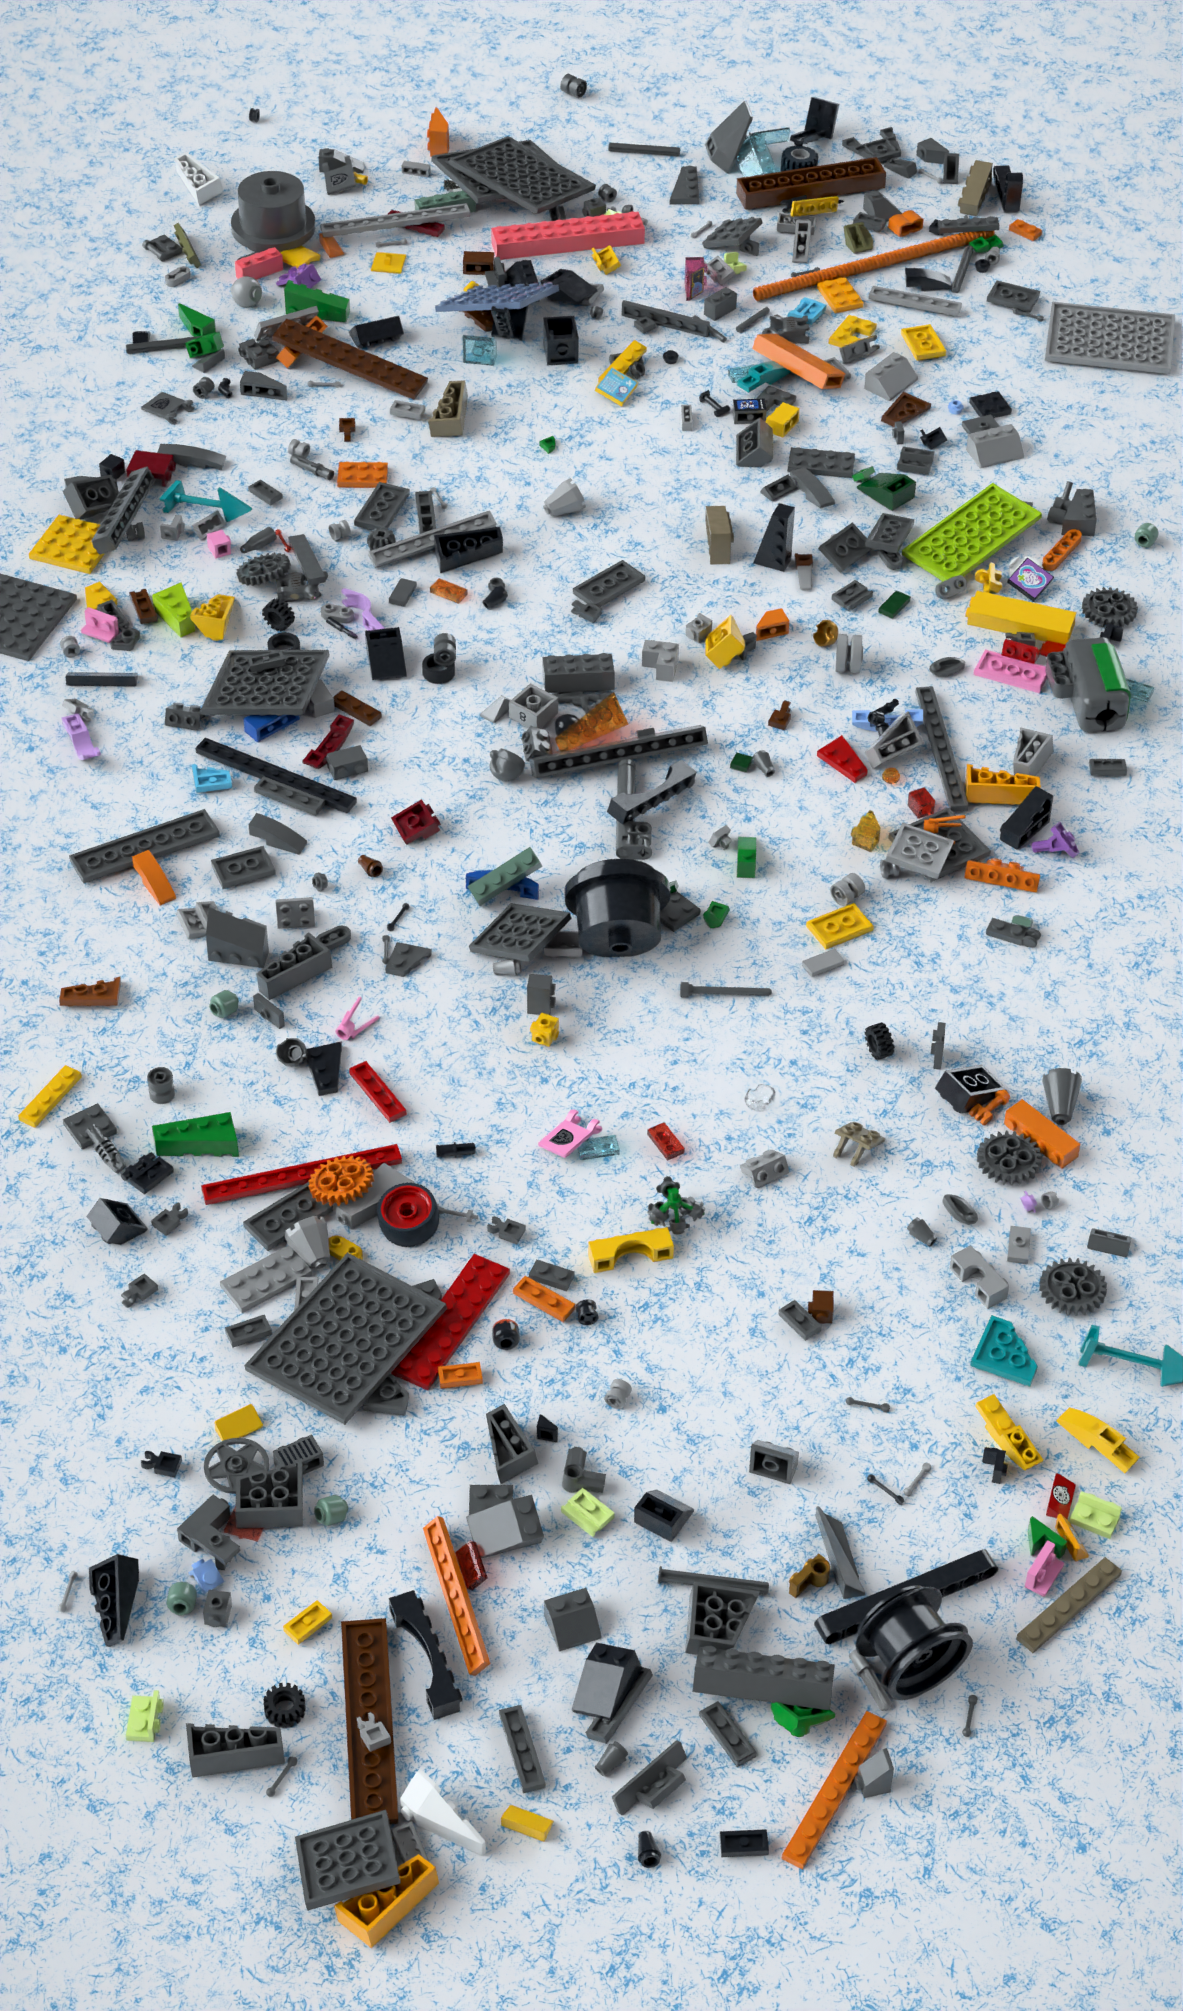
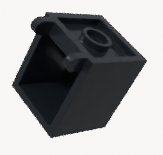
[543,316,579,366]

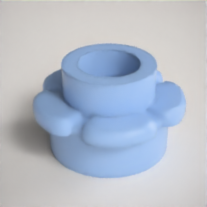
[948,400,964,415]

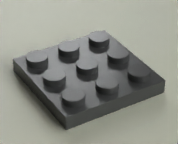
[702,217,763,248]

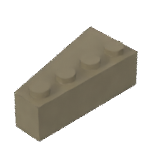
[958,160,993,216]
[428,380,468,437]
[705,506,734,565]

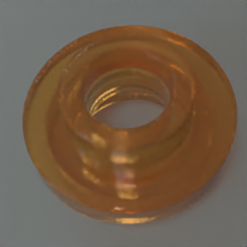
[882,767,900,784]

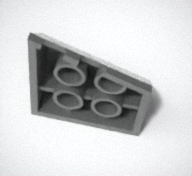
[685,1581,760,1655]

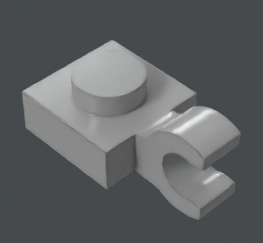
[62,699,94,722]

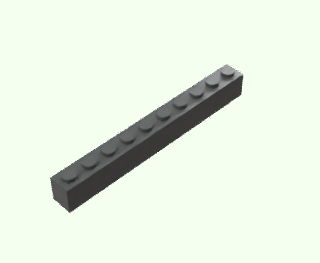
[529,725,708,778]

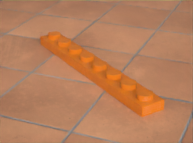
[423,1516,490,1676]
[782,1711,887,1870]

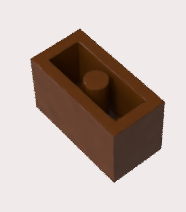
[463,251,494,275]

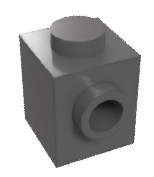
[582,197,606,217]
[203,1590,232,1627]

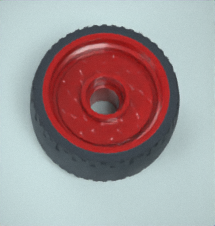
[377,1182,439,1247]

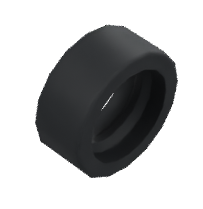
[267,632,300,650]
[422,653,455,684]

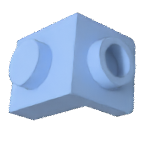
[188,1559,224,1594]

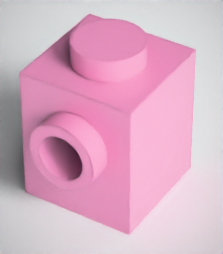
[207,530,231,559]

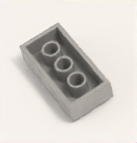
[777,213,816,235]

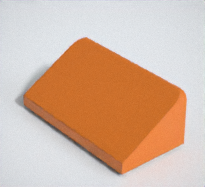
[319,233,344,258]

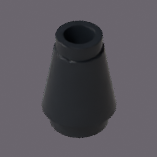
[482,586,508,609]
[638,1831,661,1868]

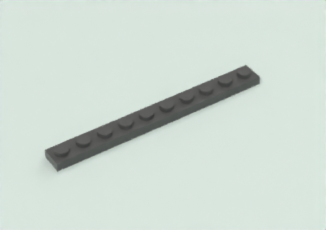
[915,686,969,812]

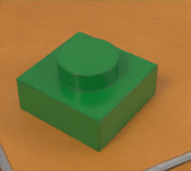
[852,466,875,482]

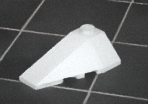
[400,1769,486,1856]

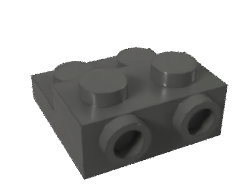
[238,339,280,370]

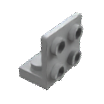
[276,897,315,929]

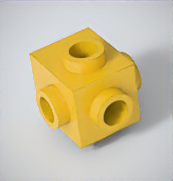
[530,1012,559,1047]

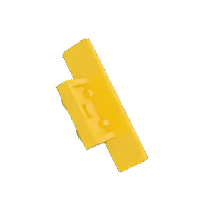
[791,196,839,217]

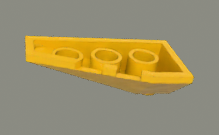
[190,594,235,641]

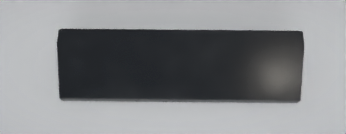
[65,672,138,686]

